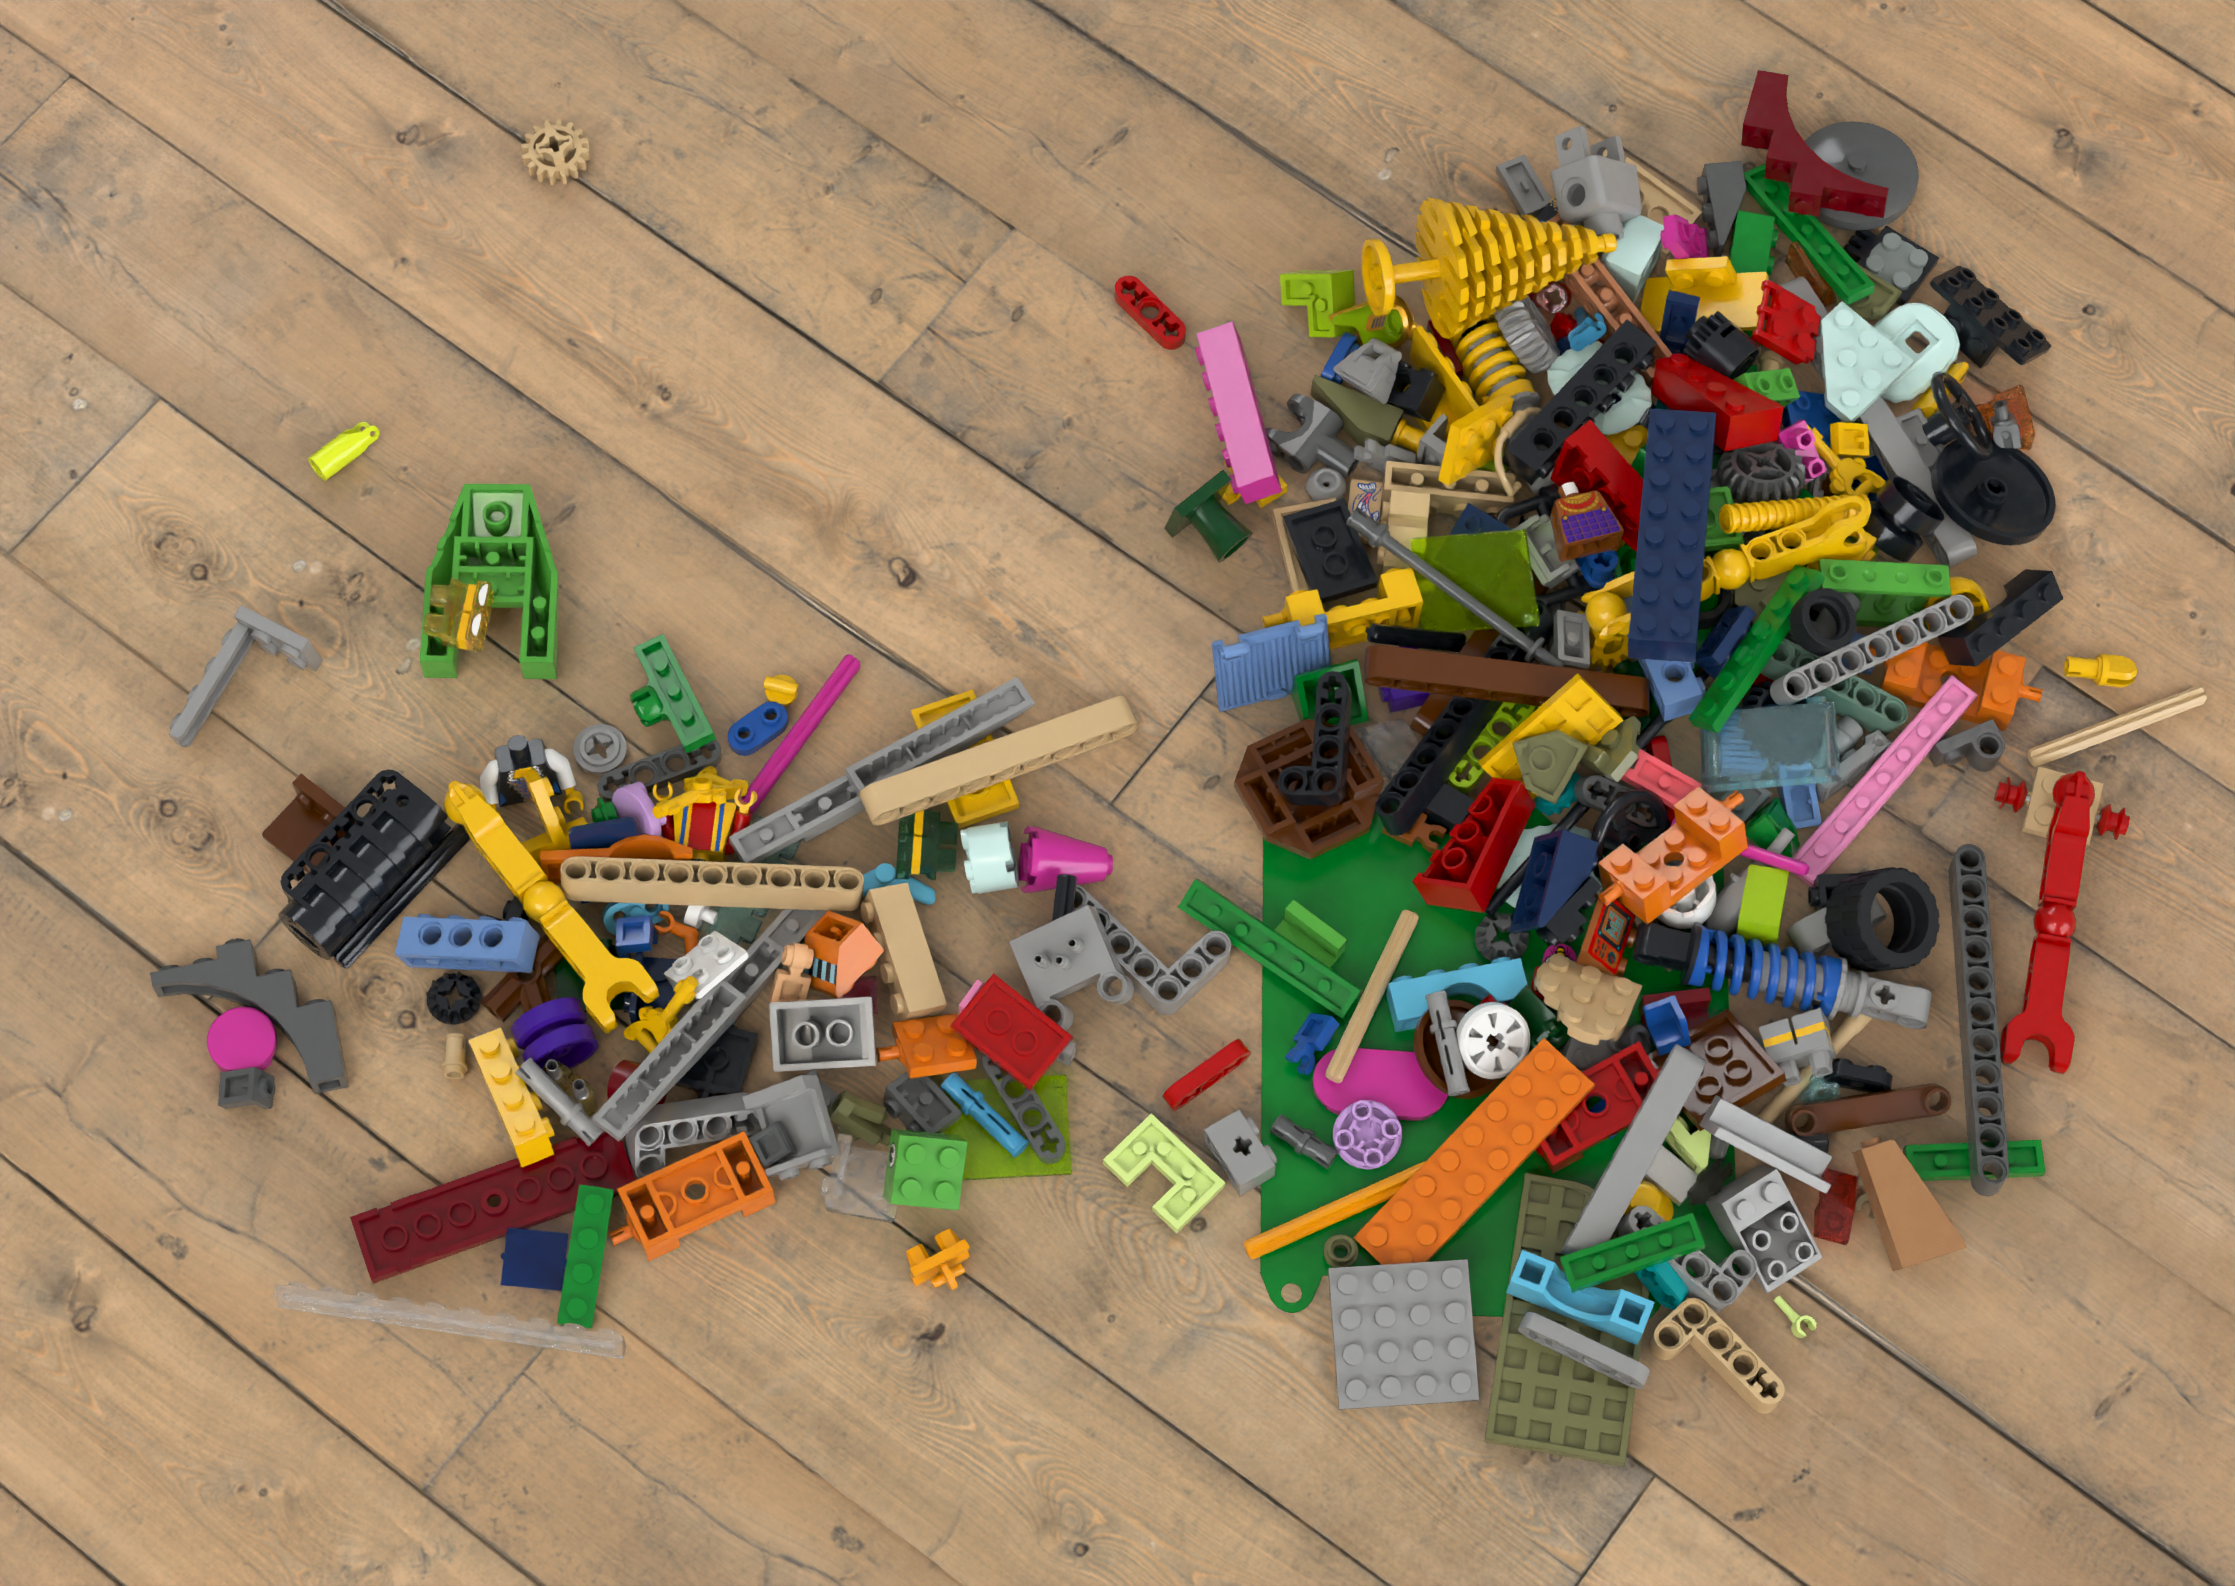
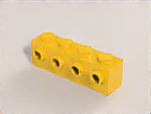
[468,1027,555,1168]

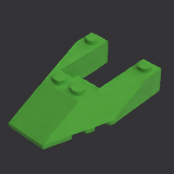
[420,484,558,679]

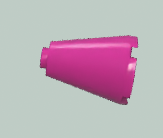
[1019,826,1113,893]

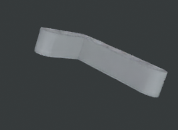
[1073,885,1231,1015]

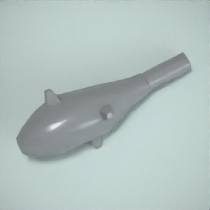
[1704,827,1795,936]

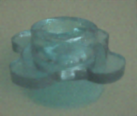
[1800,1074,1840,1103]

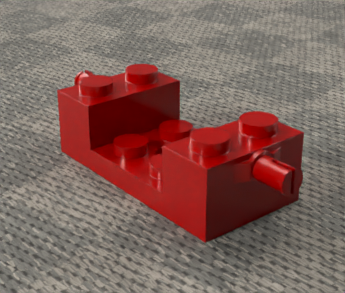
[1534,1041,1662,1174]

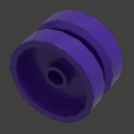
[511,997,599,1073]

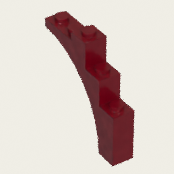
[1741,70,1889,218]

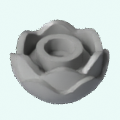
[1306,467,1346,501]

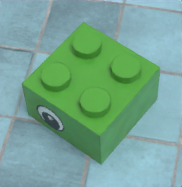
[883,1129,968,1210]

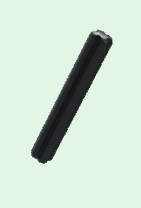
[1365,623,1466,652]

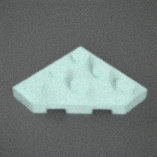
[1819,301,1914,423]

